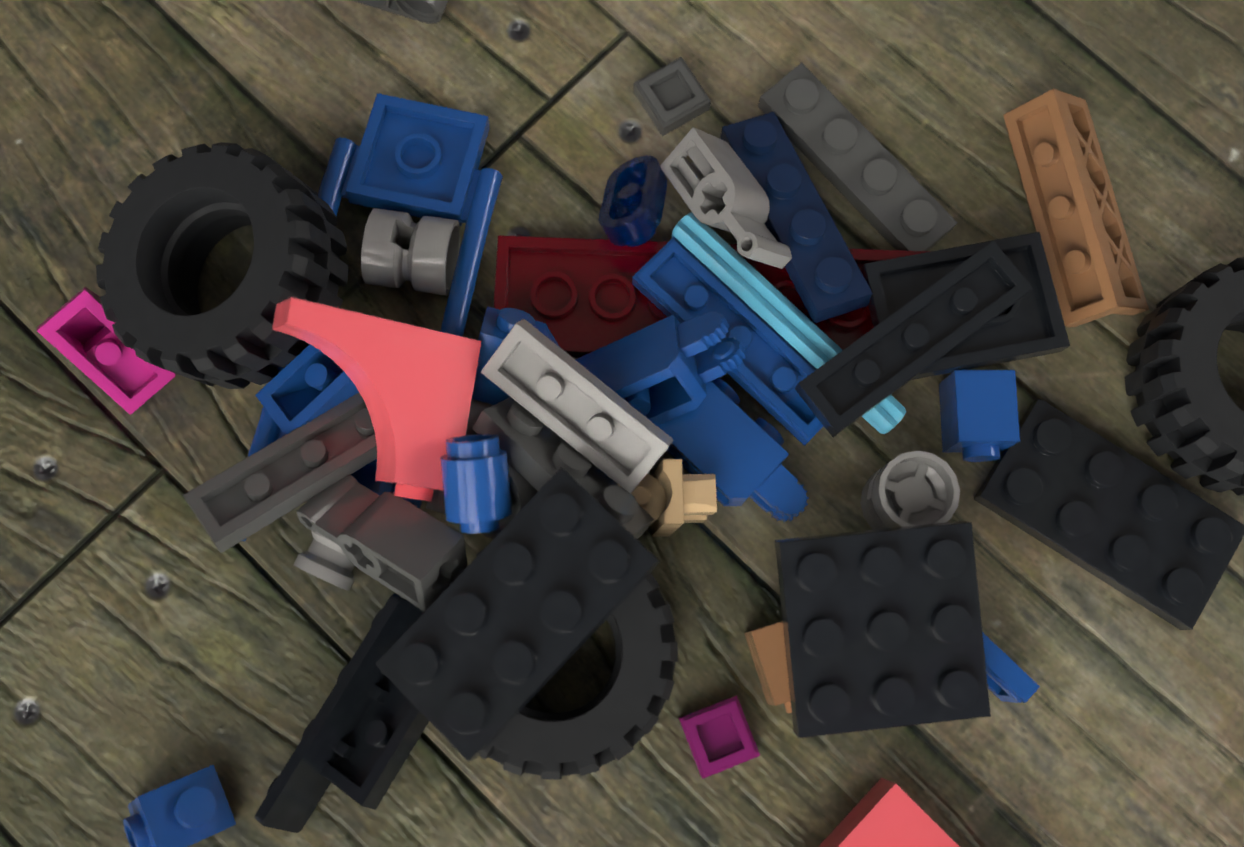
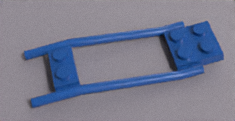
[242,93,503,541]

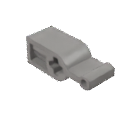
[660,127,792,269]

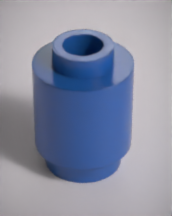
[440,434,512,533]

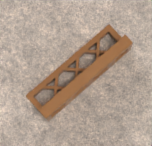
[1003,89,1149,327]

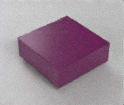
[678,695,760,779]

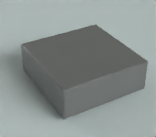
[633,57,711,136]

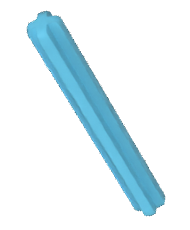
[671,212,906,434]

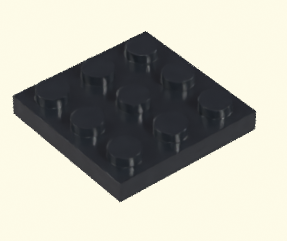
[775,521,991,738]

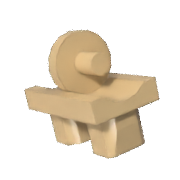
[618,459,717,537]

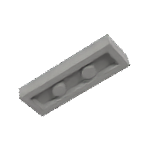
[481,319,674,494]

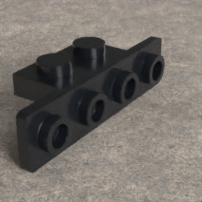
[255,593,429,833]

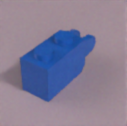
[575,310,747,426]
[658,378,809,523]

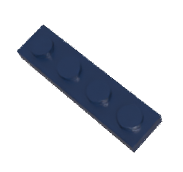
[720,112,873,324]

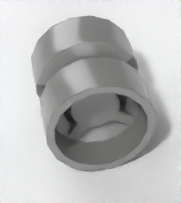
[361,208,460,296]
[860,450,960,530]

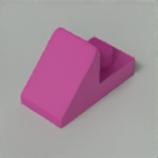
[36,287,176,415]

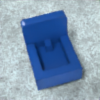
[123,764,236,847]

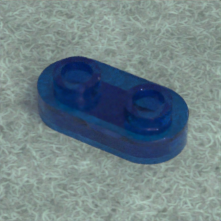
[598,155,668,247]

